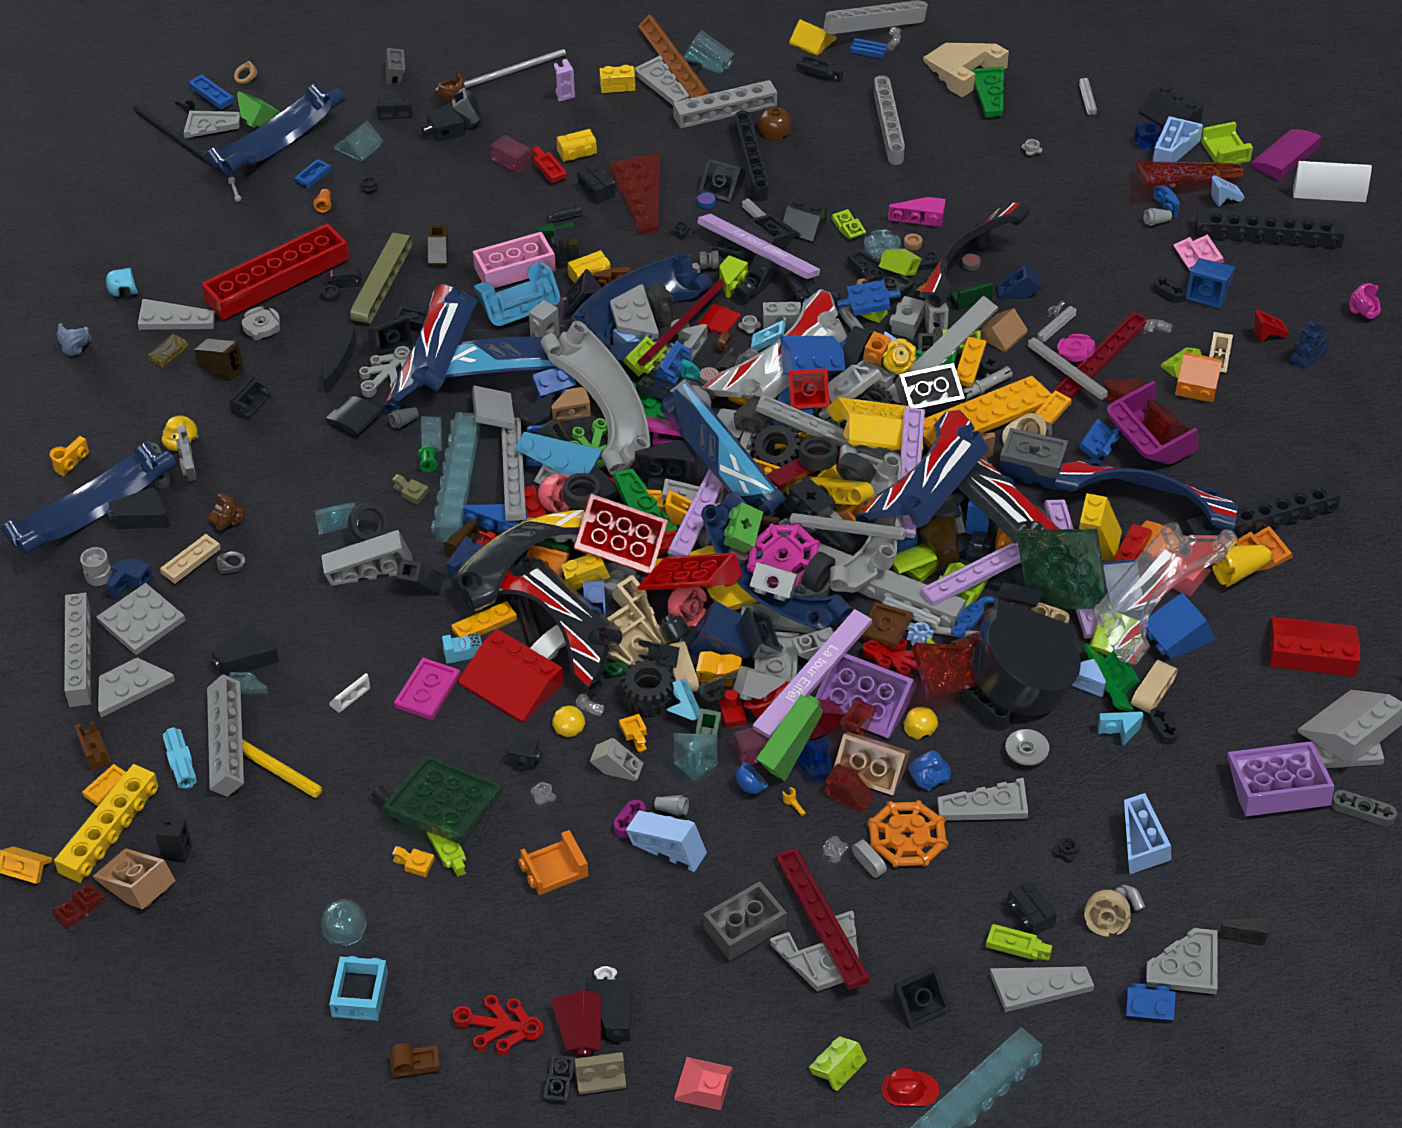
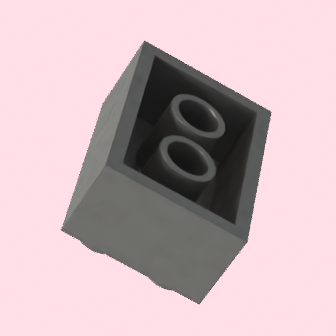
[894,363,965,414]
[703,882,787,961]

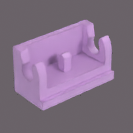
[554,59,575,101]

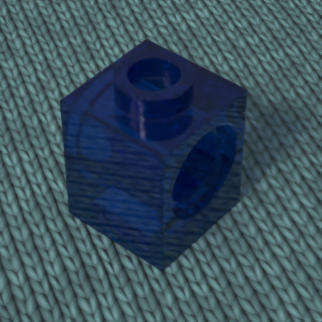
[1134,122,1162,150]

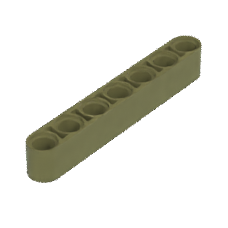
[350,232,412,324]

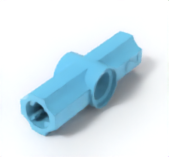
[162,727,197,789]

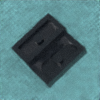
[326,395,382,435]

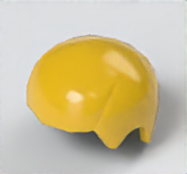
[552,705,585,737]
[903,707,938,739]

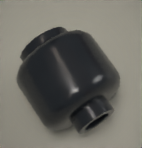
[659,613,690,644]

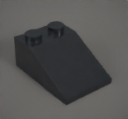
[635,440,697,485]

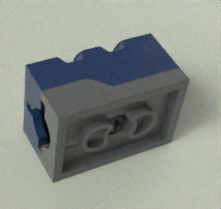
[999,428,1068,490]

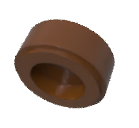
[716,331,732,351]

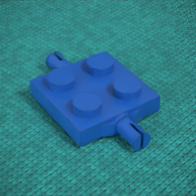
[837,280,901,316]

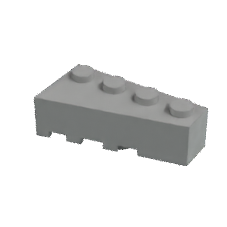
[321,530,413,586]

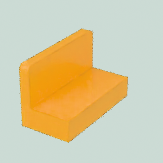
[0,847,52,883]

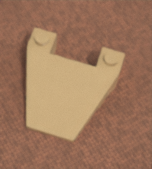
[923,43,1009,97]
[607,575,667,665]

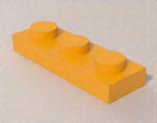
[956,337,986,388]
[452,601,517,637]

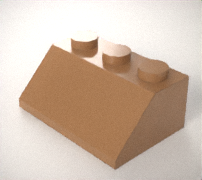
[832,732,910,795]

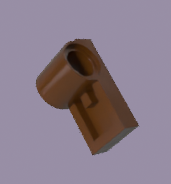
[390,1043,440,1078]

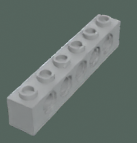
[673,80,777,128]
[65,593,91,707]
[207,674,244,797]

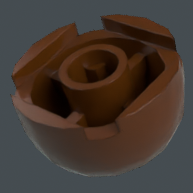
[758,107,792,141]

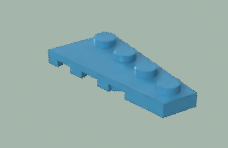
[515,432,603,476]

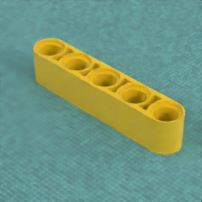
[785,476,874,505]

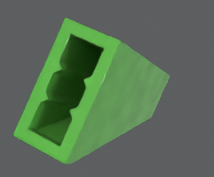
[756,694,823,782]

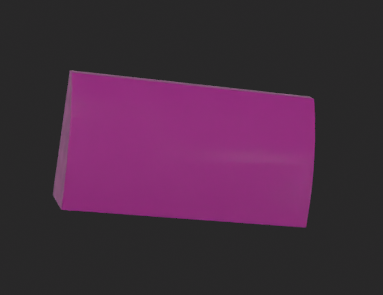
[1250,129,1322,181]

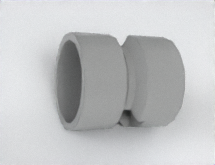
[80,547,112,586]

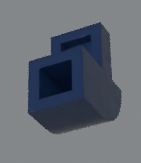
[106,559,153,600]

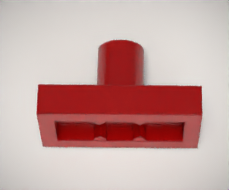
[718,688,746,728]

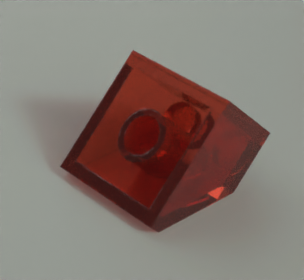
[1143,399,1188,445]

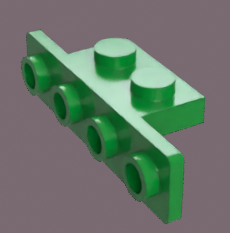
[1084,643,1139,712]

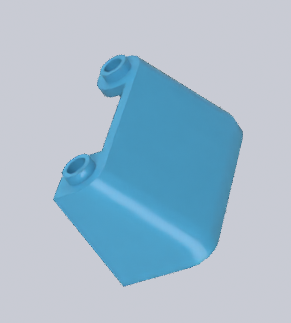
[473,261,560,326]

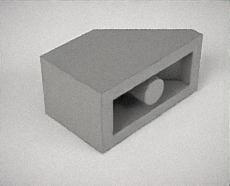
[733,666,786,701]

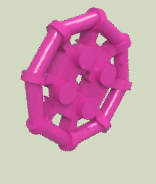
[746,523,820,589]

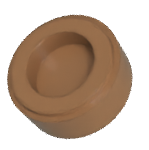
[904,234,922,251]

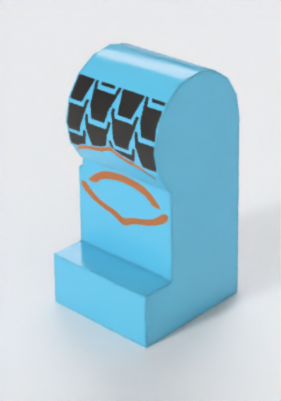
[442,633,482,664]

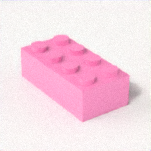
[473,232,556,288]

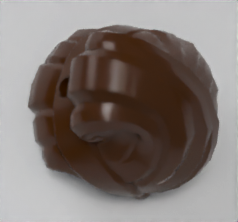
[435,73,465,106]
[207,493,245,530]

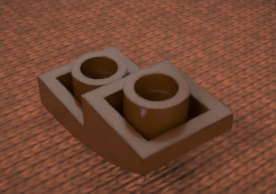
[593,267,630,288]

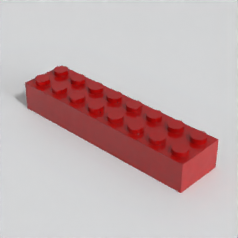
[201,223,349,320]

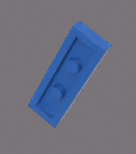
[188,75,234,110]

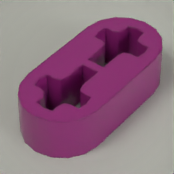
[614,800,646,838]

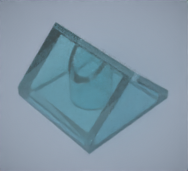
[334,120,383,161]
[313,502,358,534]
[673,733,717,781]

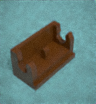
[74,721,112,771]

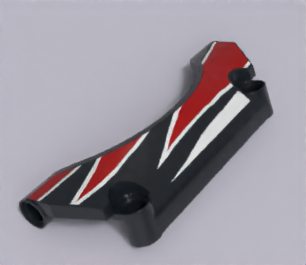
[913,202,1030,307]
[957,456,1082,563]
[497,557,623,696]

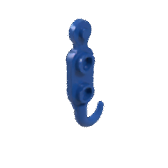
[951,596,997,637]

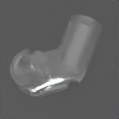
[887,26,901,51]
[1144,319,1173,333]
[575,694,604,716]

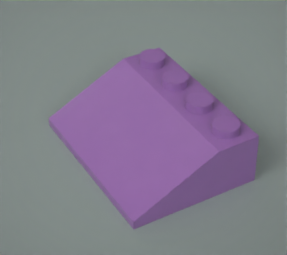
[815,654,917,739]
[1227,741,1334,816]

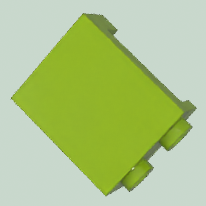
[1201,122,1253,167]

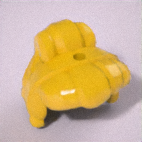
[883,338,916,375]
[162,416,198,451]

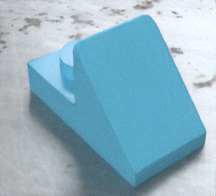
[751,320,785,352]
[667,679,700,720]
[1097,712,1143,745]

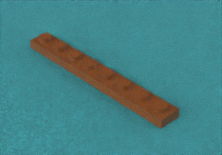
[638,14,710,98]

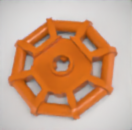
[867,800,948,868]

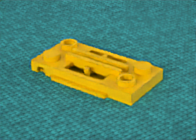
[689,545,758,610]

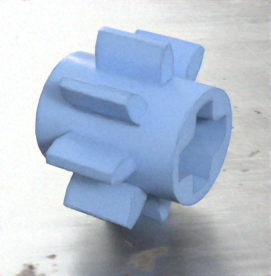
[907,622,934,648]

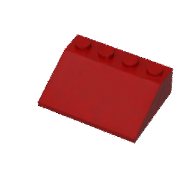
[574,494,668,575]
[637,553,742,591]
[1270,616,1360,677]
[458,629,563,723]

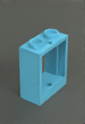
[329,956,388,1021]

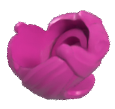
[1349,283,1381,319]

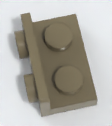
[575,1052,626,1094]

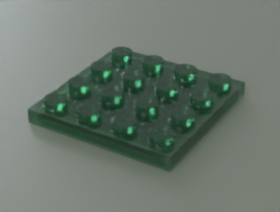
[1016,529,1110,609]
[382,755,503,844]

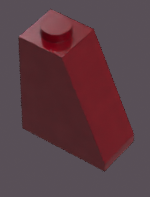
[808,699,847,740]
[552,990,601,1057]

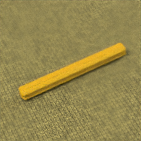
[242,739,322,798]

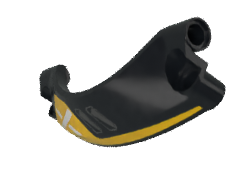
[452,510,584,612]

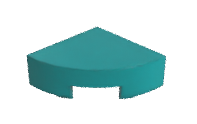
[681,359,700,381]

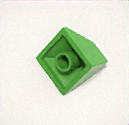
[237,91,281,128]

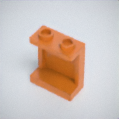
[518,830,588,895]

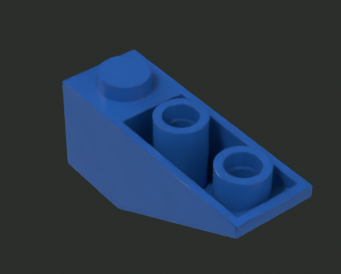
[463,504,527,534]

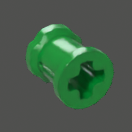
[418,446,437,472]

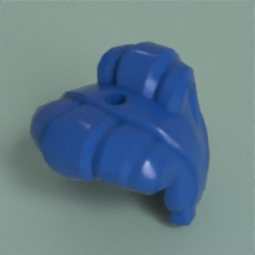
[908,750,951,791]

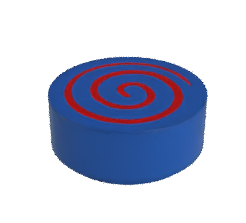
[698,192,716,209]

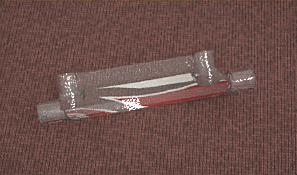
[1094,522,1238,664]

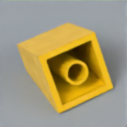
[1077,494,1122,561]

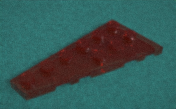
[609,152,660,235]
[1135,161,1245,187]
[912,642,978,699]

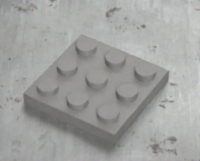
[96,583,186,655]

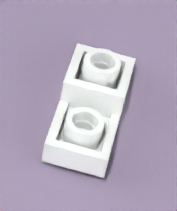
[530,625,566,660]

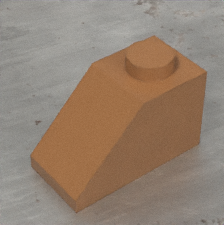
[551,387,591,421]

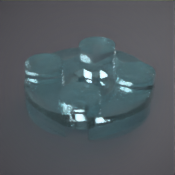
[864,230,901,259]

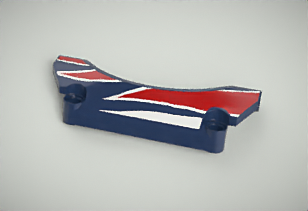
[383,283,477,415]
[856,410,989,527]
[1054,459,1239,533]

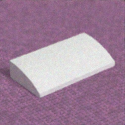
[1293,161,1372,202]

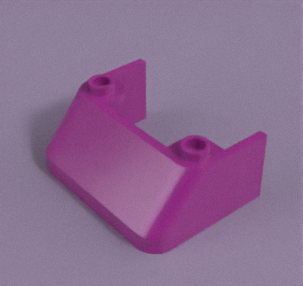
[1108,381,1199,465]

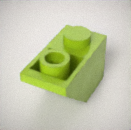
[879,249,922,276]
[720,256,748,298]

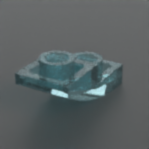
[421,416,441,452]

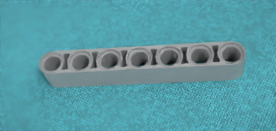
[823,0,928,34]
[874,76,905,165]

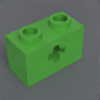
[724,502,763,554]

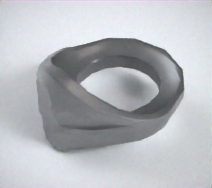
[217,551,245,574]

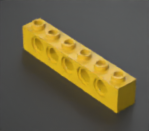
[54,764,158,883]

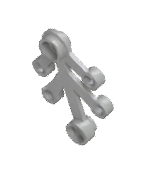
[359,346,411,398]

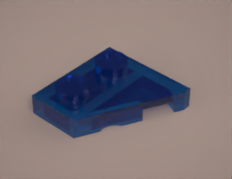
[796,738,834,781]

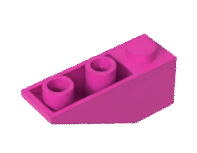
[888,197,946,227]

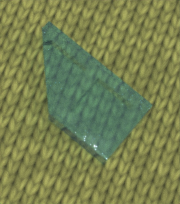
[229,672,268,694]

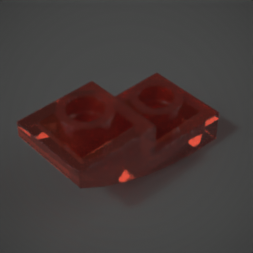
[53,883,105,928]

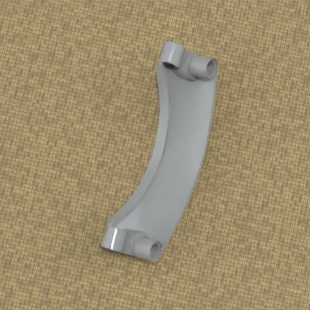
[541,321,650,475]

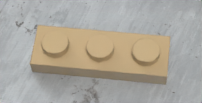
[160,534,221,583]

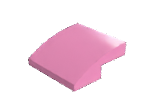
[1174,234,1224,270]

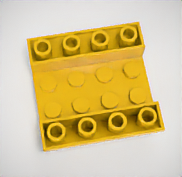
[827,397,923,451]

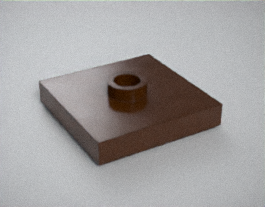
[860,602,914,649]

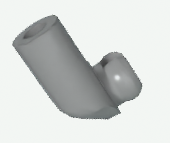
[1115,885,1145,912]

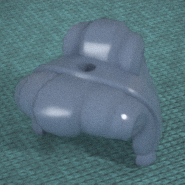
[56,323,91,356]

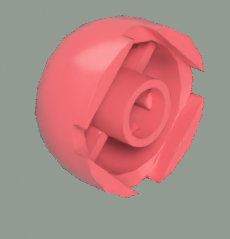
[538,474,574,513]
[668,587,707,626]

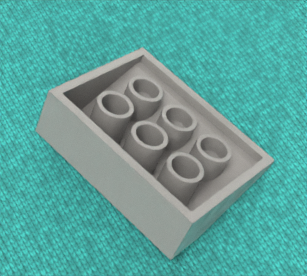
[1298,690,1402,765]

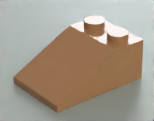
[93,848,176,909]

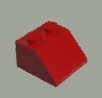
[788,368,830,409]

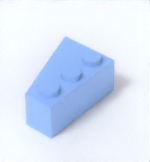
[1152,116,1203,168]
[1124,793,1172,875]
[626,811,707,872]

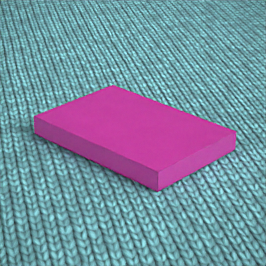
[394,658,461,720]

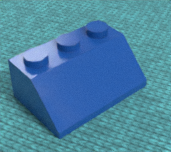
[780,336,845,375]

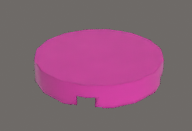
[1057,334,1095,362]

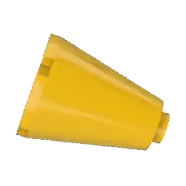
[1212,545,1271,587]

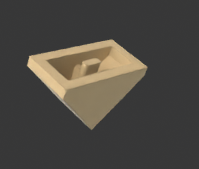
[1209,332,1233,373]

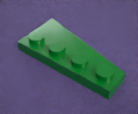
[612,469,679,532]

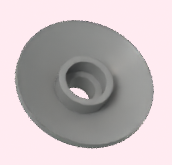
[1006,729,1049,765]

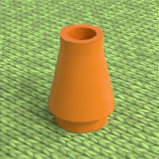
[314,189,331,213]

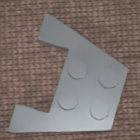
[770,911,859,991]

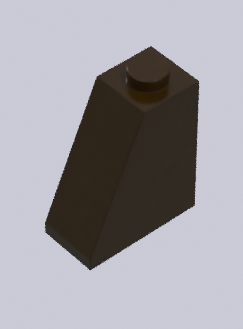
[194,339,244,381]
[916,516,959,565]

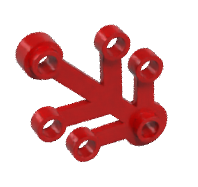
[862,638,939,681]
[453,995,544,1055]

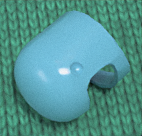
[106,268,138,297]

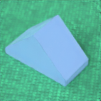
[1072,659,1106,697]

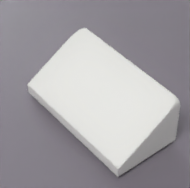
[329,674,370,713]

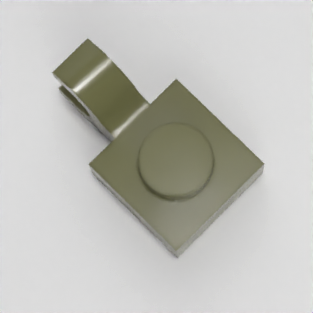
[392,474,429,505]

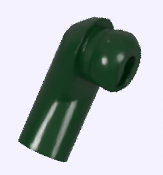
[605,661,629,676]

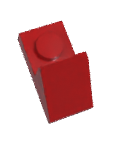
[1254,309,1289,342]

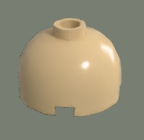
[1084,890,1131,936]

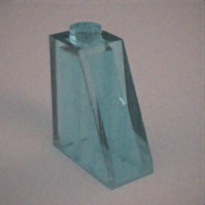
[684,30,735,73]

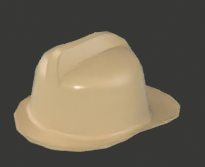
[1002,413,1047,444]

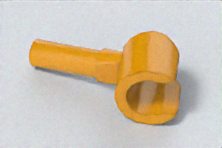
[783,787,806,817]

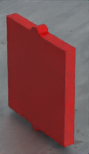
[698,304,741,335]

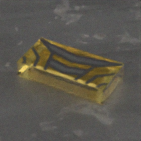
[148,334,188,367]

